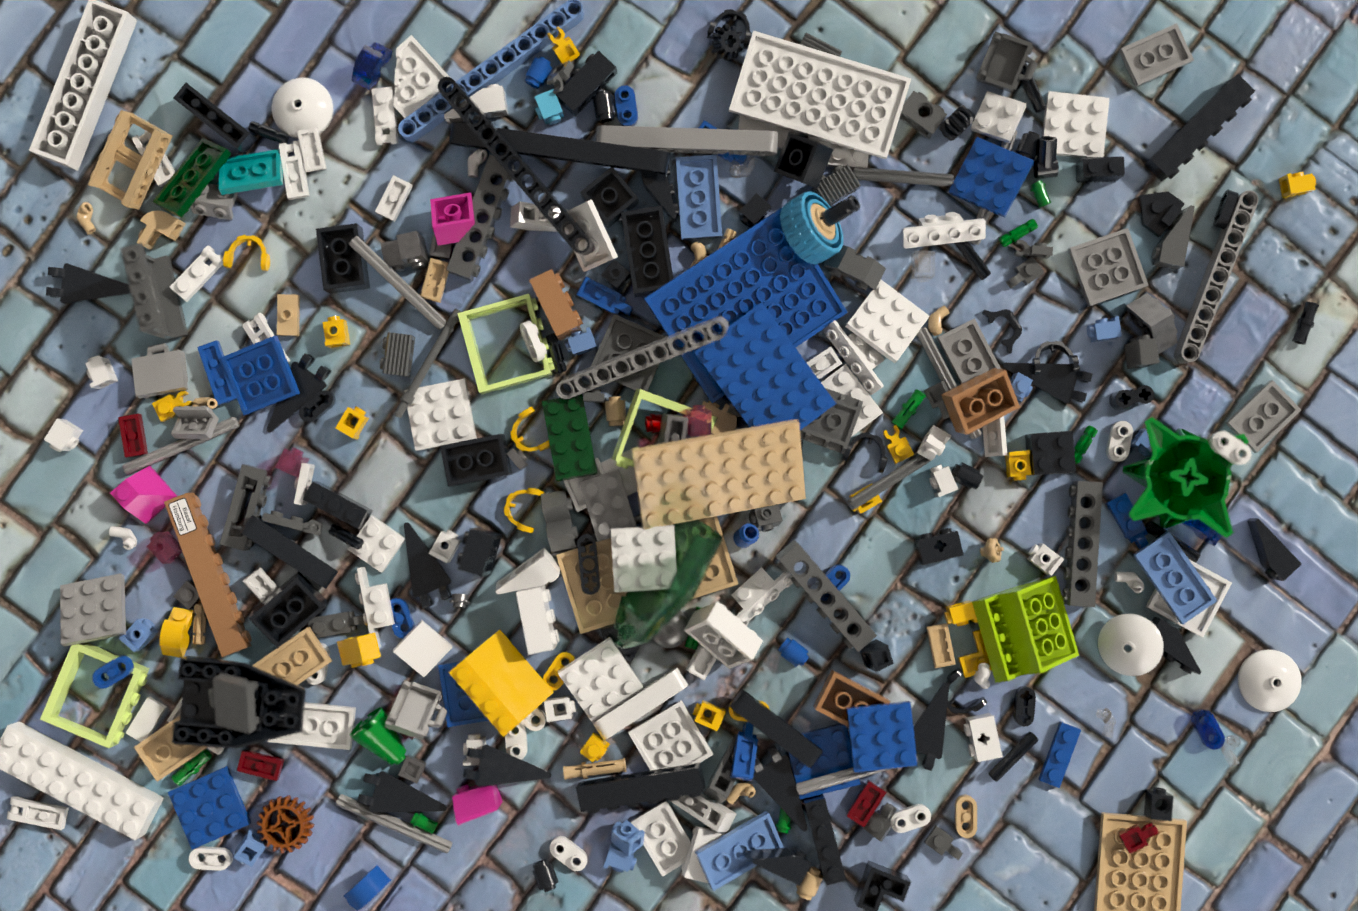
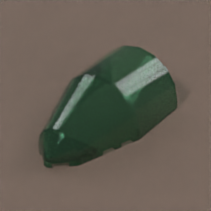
[614,520,723,648]

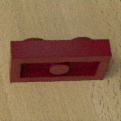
[118,413,148,458]
[237,749,284,781]
[846,780,887,827]

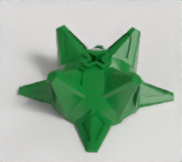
[1122,417,1249,538]

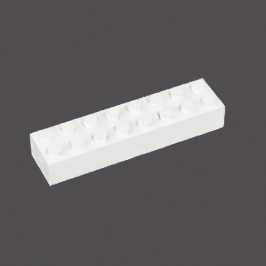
[29,0,137,171]
[0,721,164,840]

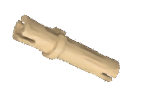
[563,758,627,780]

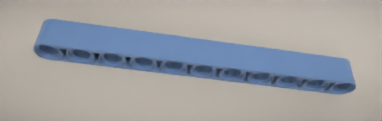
[398,0,584,142]

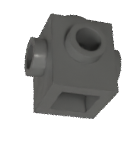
[749,504,783,532]

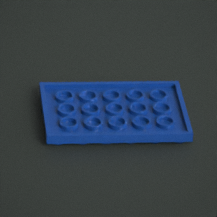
[694,302,836,430]

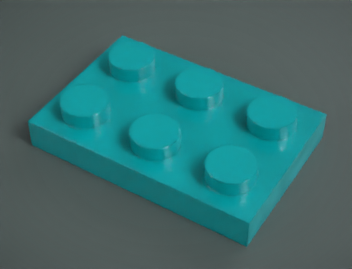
[219,149,283,195]

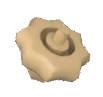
[980,538,1004,563]

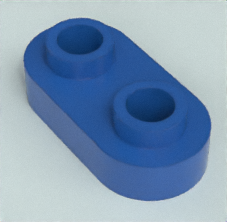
[615,85,638,126]
[820,564,850,601]
[390,598,415,639]
[92,656,134,689]

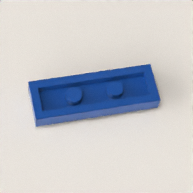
[197,340,237,406]
[1038,721,1081,788]

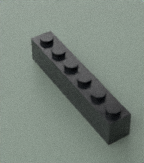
[1144,74,1255,182]
[576,762,706,814]

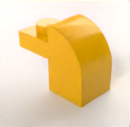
[160,607,195,658]

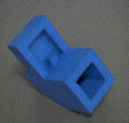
[344,865,391,911]

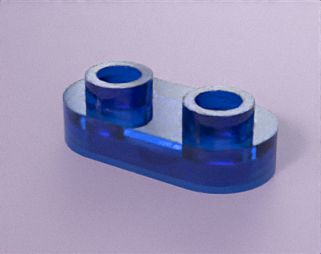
[1191,709,1225,750]

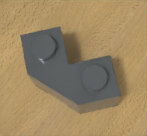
[823,245,886,291]
[541,490,579,552]

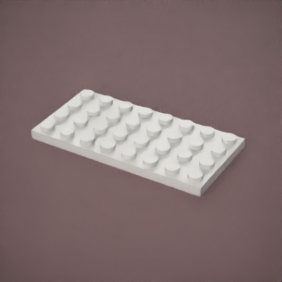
[729,30,911,159]

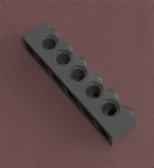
[446,155,516,282]
[1062,481,1103,607]
[776,540,877,652]

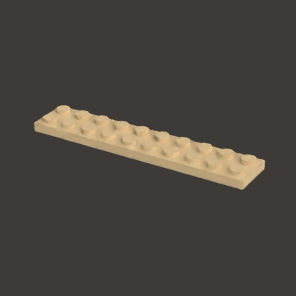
[134,627,332,782]

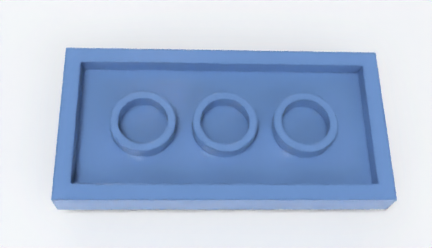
[676,155,722,240]
[1133,531,1217,624]
[695,811,784,891]

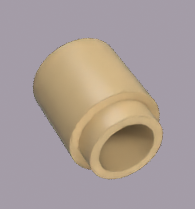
[605,396,627,426]
[796,866,823,900]

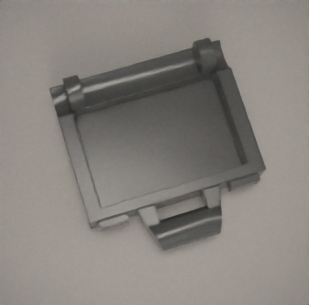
[976,31,1037,93]
[209,673,260,734]

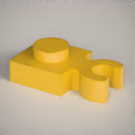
[547,27,580,64]
[152,391,193,422]
[883,425,914,464]

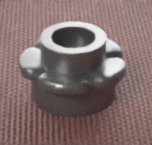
[449,594,470,609]

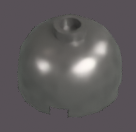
[648,606,689,648]

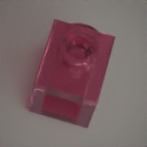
[683,405,712,437]
[275,447,310,477]
[146,532,182,564]

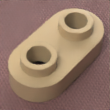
[955,794,977,838]

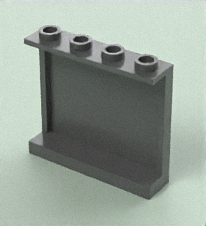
[120,243,188,340]

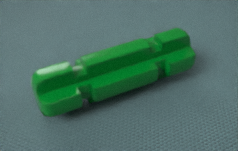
[999,219,1038,247]
[1074,425,1098,464]

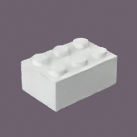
[516,585,560,655]
[684,601,763,669]

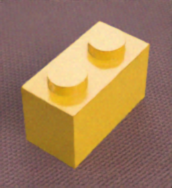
[337,633,381,668]

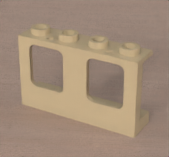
[88,110,172,209]

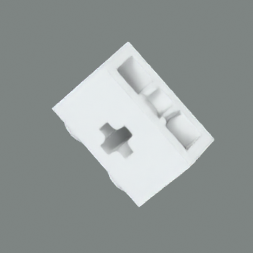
[963,713,1002,762]

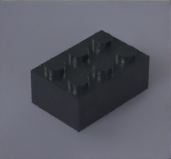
[316,223,370,294]
[440,434,512,487]
[456,527,503,577]
[248,571,327,648]

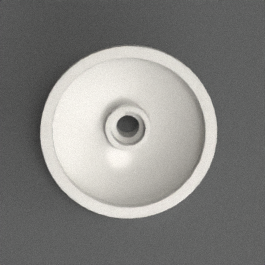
[272,78,333,139]
[1098,614,1164,676]
[1238,649,1301,712]

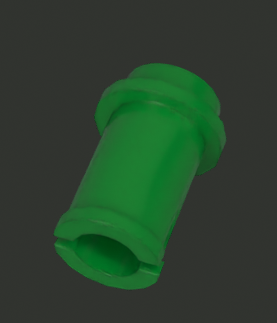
[1030,180,1052,208]
[775,807,792,833]
[410,812,438,835]

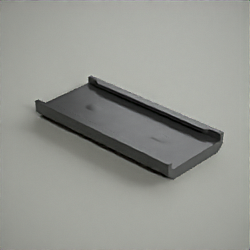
[727,388,863,454]

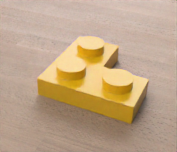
[958,629,992,678]

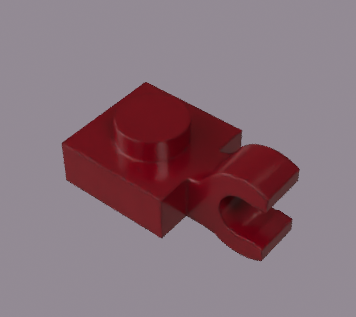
[1118,822,1159,854]

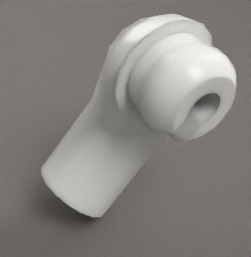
[974,663,991,689]

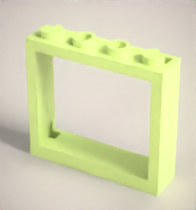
[457,294,555,394]
[611,389,717,469]
[40,642,150,748]

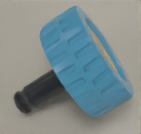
[780,192,860,264]

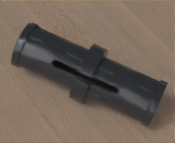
[1292,302,1319,345]

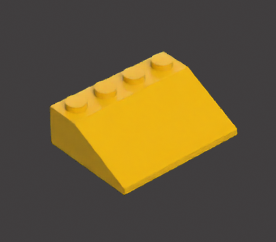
[449,629,554,737]

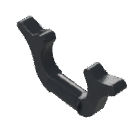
[982,309,1022,354]

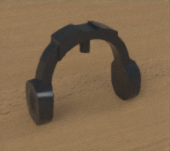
[707,9,752,49]
[1032,341,1079,375]
[841,433,888,474]
[946,668,987,714]

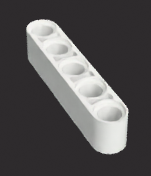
[592,667,688,740]

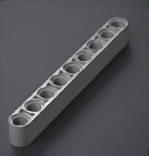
[596,125,778,156]
[1174,190,1259,364]
[556,316,729,399]

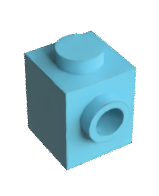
[534,89,564,125]

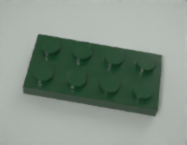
[153,138,232,218]
[542,394,597,482]

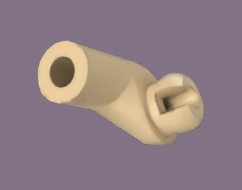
[77,202,96,234]
[689,242,707,268]
[928,305,949,336]
[192,397,218,409]
[726,783,756,805]

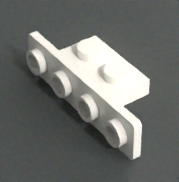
[903,212,986,249]
[823,320,884,395]
[355,567,395,648]
[731,567,793,626]

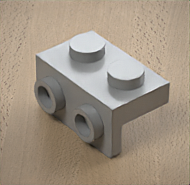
[191,184,238,220]
[171,406,219,439]

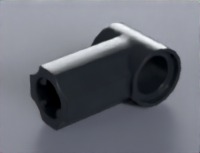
[1033,136,1059,179]

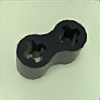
[1109,385,1154,410]

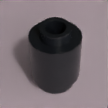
[592,90,616,123]
[1015,131,1040,160]
[951,462,984,490]
[532,858,559,892]

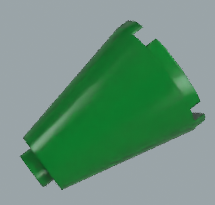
[350,707,407,765]

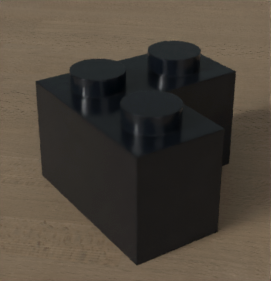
[854,860,911,911]

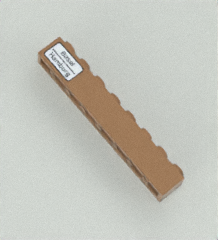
[164,493,252,657]

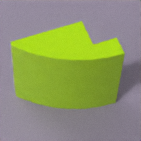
[972,576,1079,682]

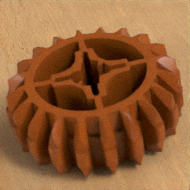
[257,795,315,853]

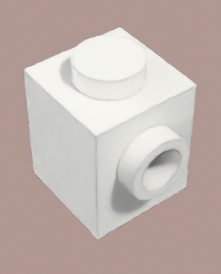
[44,418,83,452]

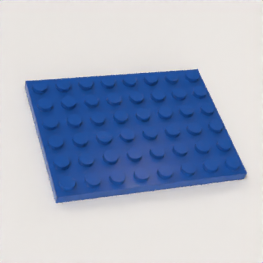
[644,208,848,403]

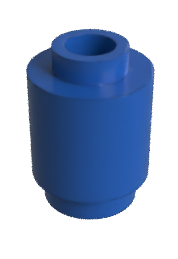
[524,56,552,89]
[733,524,759,548]
[778,637,809,667]

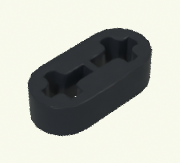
[1213,189,1239,229]
[299,390,336,422]
[1013,686,1036,727]

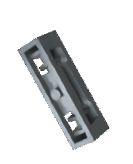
[220,464,273,551]

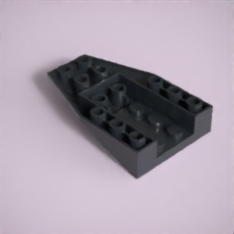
[172,656,306,749]

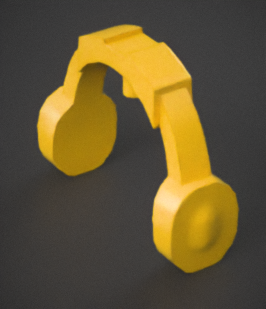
[223,235,270,271]
[510,407,550,452]
[504,487,544,533]

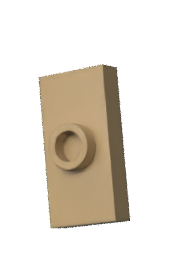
[420,258,449,303]
[277,294,300,336]
[926,623,956,668]

